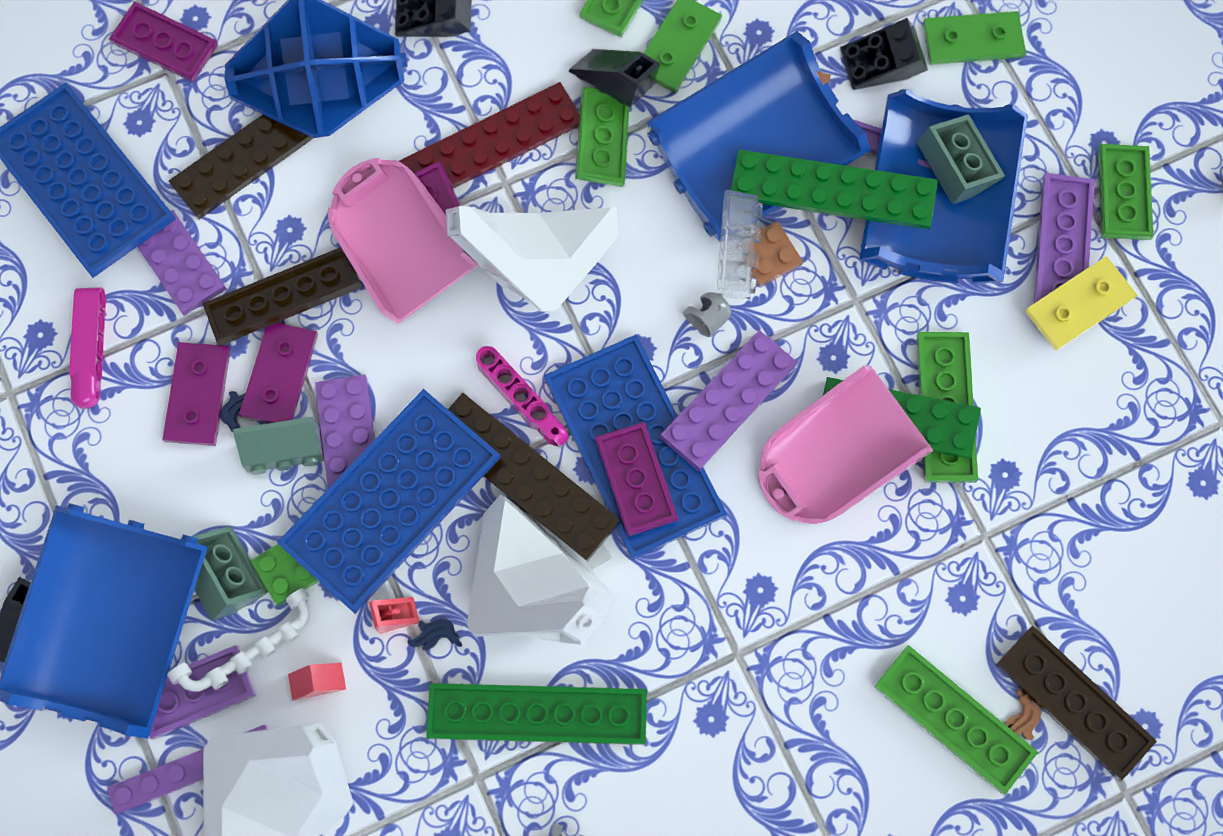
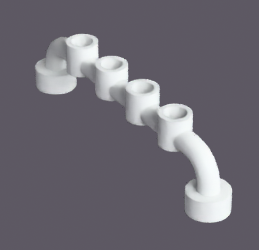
[167,588,310,692]

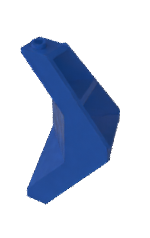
[224,0,408,138]

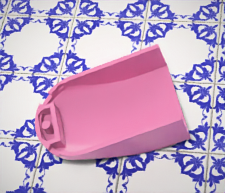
[328,158,479,324]
[758,366,933,524]

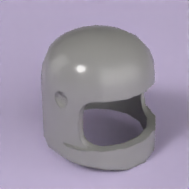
[682,292,731,337]

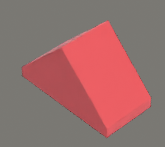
[369,597,419,634]
[288,663,346,701]

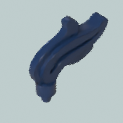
[220,391,245,432]
[407,619,462,651]

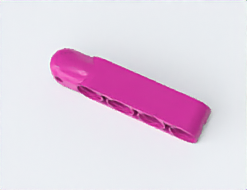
[69,287,106,409]
[476,346,568,447]

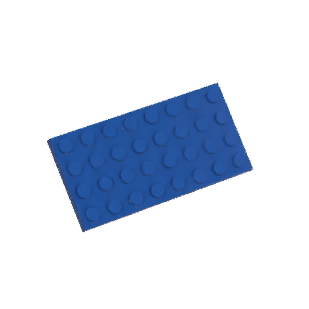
[0,82,176,278]
[544,334,727,560]
[277,388,501,614]

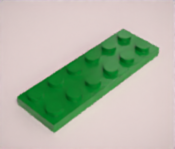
[823,377,981,460]

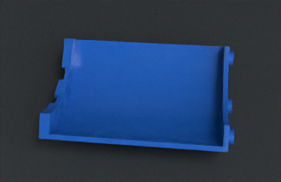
[646,31,871,243]
[859,89,1028,284]
[0,503,208,739]

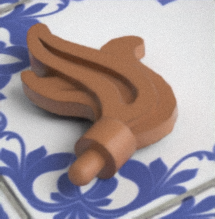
[1005,690,1041,740]

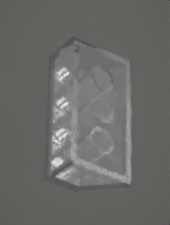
[716,190,763,300]

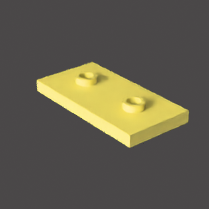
[1025,256,1138,351]

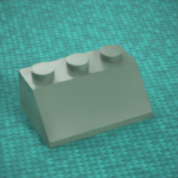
[917,114,1005,204]
[233,417,324,475]
[192,526,268,621]

